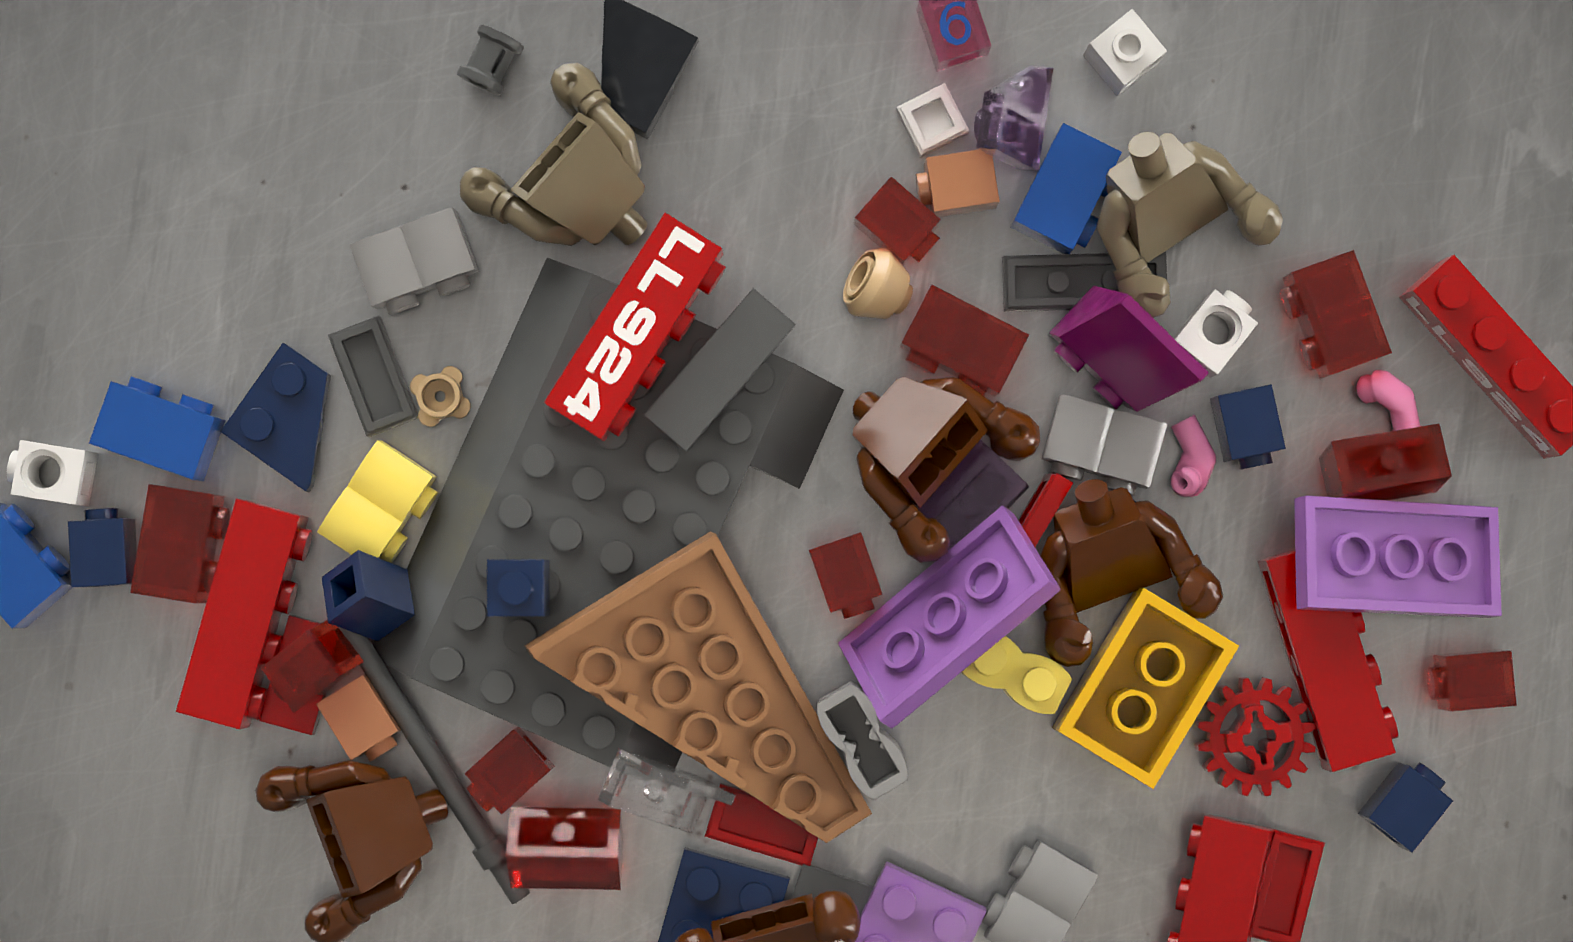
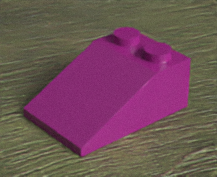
[1049,286,1209,412]

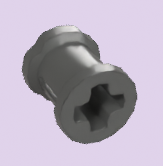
[457,25,524,96]

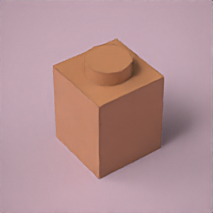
[916,148,1000,218]
[316,674,401,762]

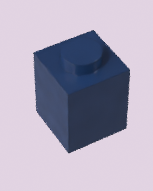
[1210,384,1286,470]
[68,508,139,588]
[322,550,415,641]
[487,559,550,616]
[1358,762,1453,853]

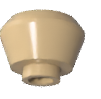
[843,247,913,319]

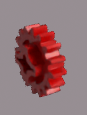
[1194,677,1316,797]

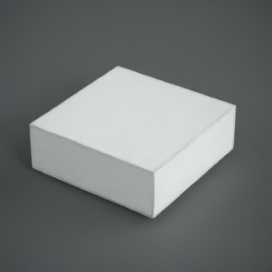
[896,83,969,158]

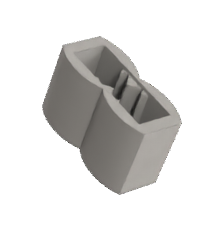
[350,208,479,315]
[1041,394,1167,496]
[817,681,908,800]
[982,840,1098,942]

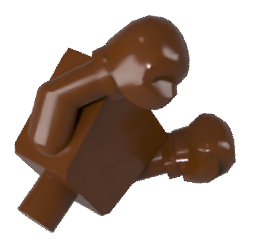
[852,377,1040,563]
[1040,479,1223,667]
[255,760,448,942]
[675,891,861,942]

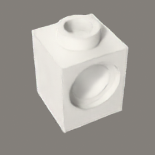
[1083,9,1167,96]
[1173,289,1258,379]
[7,440,98,506]

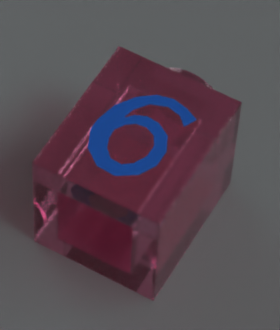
[916,0,992,72]

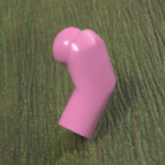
[1357,370,1422,441]
[1170,415,1216,497]

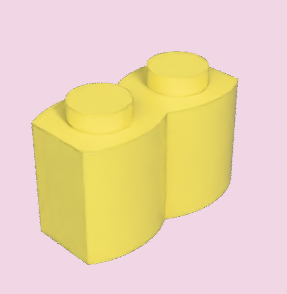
[317,440,438,563]
[961,636,1072,714]

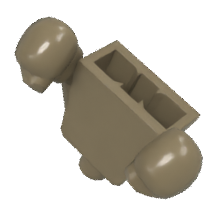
[460,63,647,246]
[1097,132,1283,318]

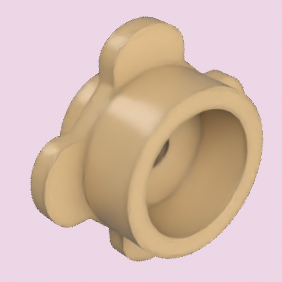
[410,366,471,427]

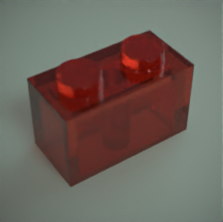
[1280,250,1392,379]
[900,285,1029,397]
[1319,423,1452,501]
[130,484,230,604]
[506,807,624,890]

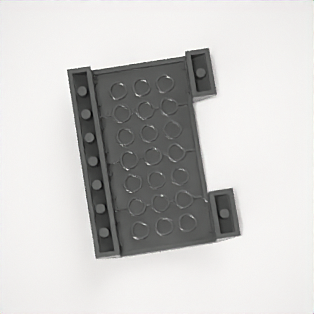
[373,258,844,788]

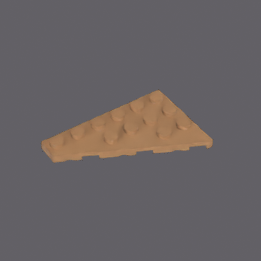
[524,532,872,843]

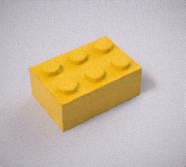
[1052,588,1239,789]

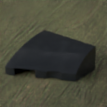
[601,0,699,140]

